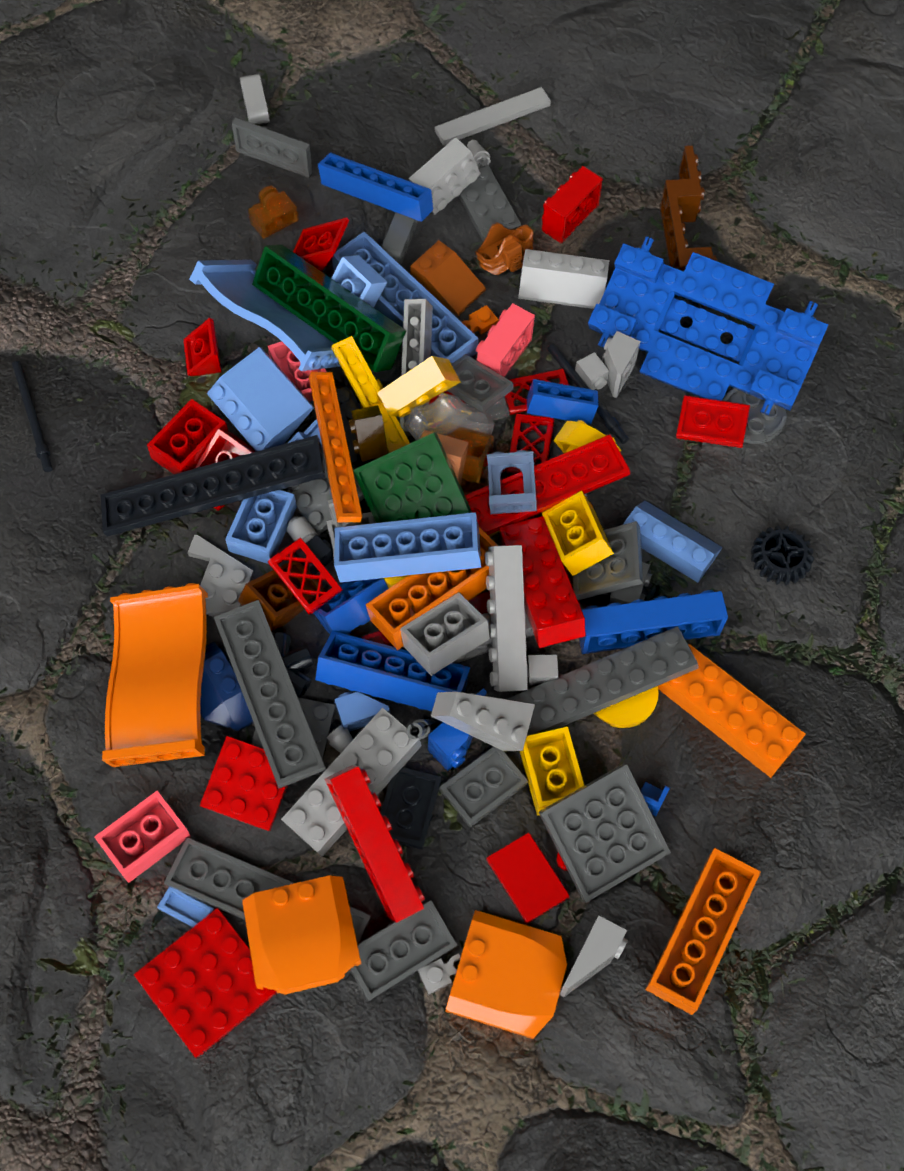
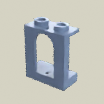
[487,450,537,514]

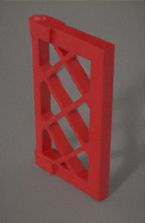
[504,369,569,415]
[506,414,555,474]
[268,537,342,615]

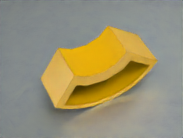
[554,420,621,453]

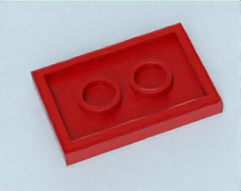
[676,395,750,448]
[486,833,570,924]

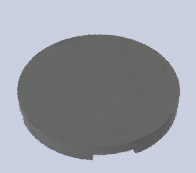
[723,388,787,444]

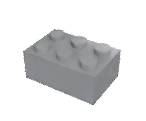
[409,137,481,215]
[400,592,490,676]

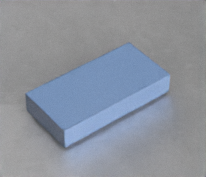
[157,887,215,928]

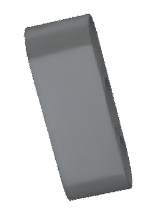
[240,74,270,125]

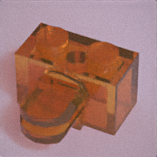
[248,186,298,239]

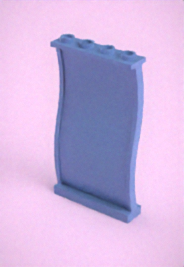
[189,260,341,371]

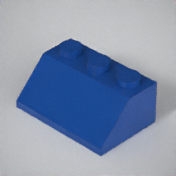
[313,578,389,635]

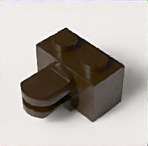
[349,405,388,461]

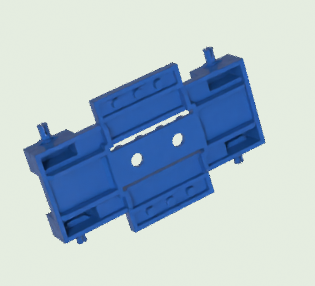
[588,237,828,415]

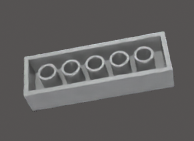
[281,707,422,857]

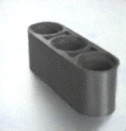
[382,212,418,265]

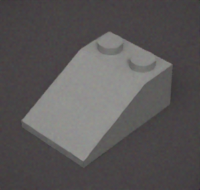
[559,916,628,997]

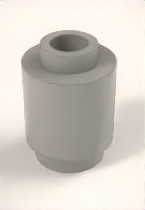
[286,516,318,543]

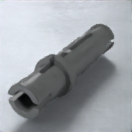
[407,717,440,739]

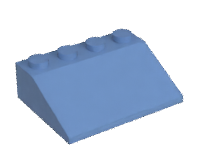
[207,347,315,452]

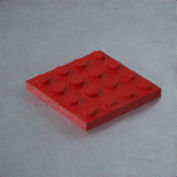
[133,908,277,1059]

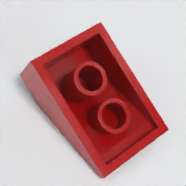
[293,217,349,272]
[194,429,256,511]

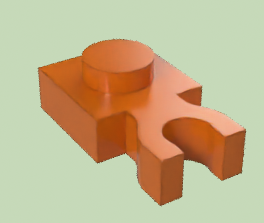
[462,305,499,334]

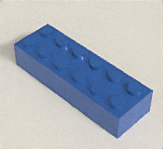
[579,590,728,654]
[315,631,470,711]

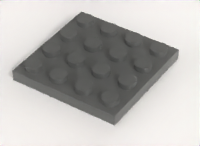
[539,763,671,902]

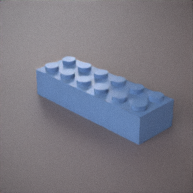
[334,512,481,582]

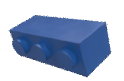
[527,379,598,425]

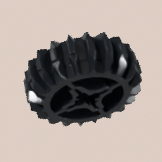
[751,525,814,586]

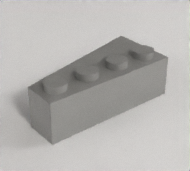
[431,692,535,751]

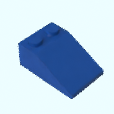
[428,688,487,772]

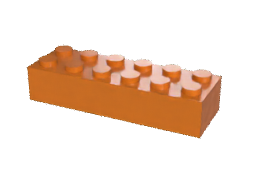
[366,527,498,650]
[658,644,806,778]
[645,848,761,1015]

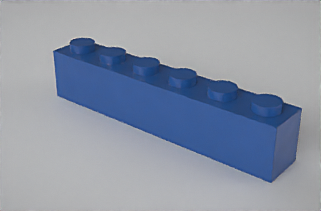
[318,153,434,222]

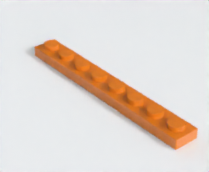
[309,372,362,522]

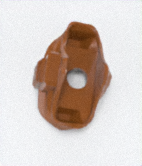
[475,223,533,275]

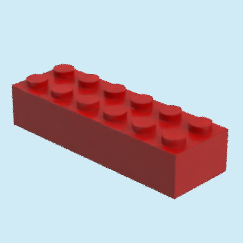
[499,516,585,648]
[324,765,425,923]

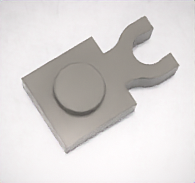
[418,953,461,995]

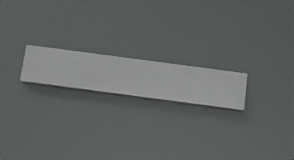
[435,87,551,146]

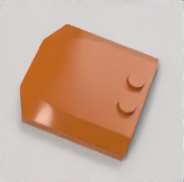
[242,875,361,994]
[446,910,567,1039]

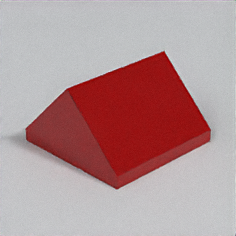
[183,318,221,377]

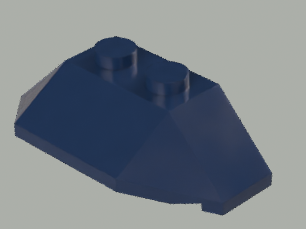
[200,642,254,731]

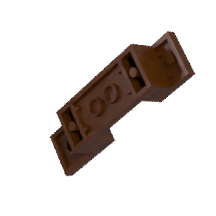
[660,145,717,308]

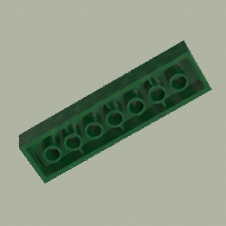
[252,245,406,372]

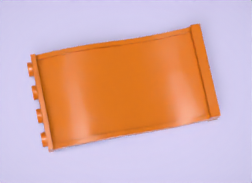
[102,583,208,767]

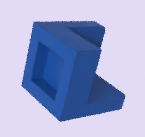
[641,782,670,817]

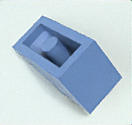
[335,692,390,732]

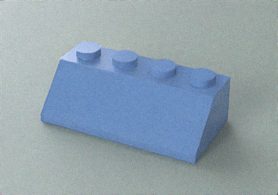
[623,501,723,583]

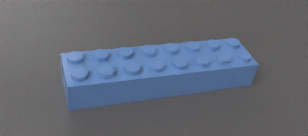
[332,232,478,364]

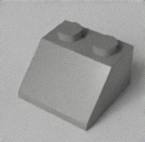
[602,331,641,398]

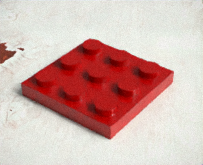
[200,736,288,832]

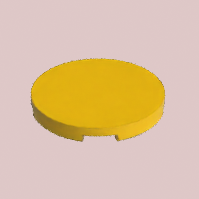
[593,686,658,728]

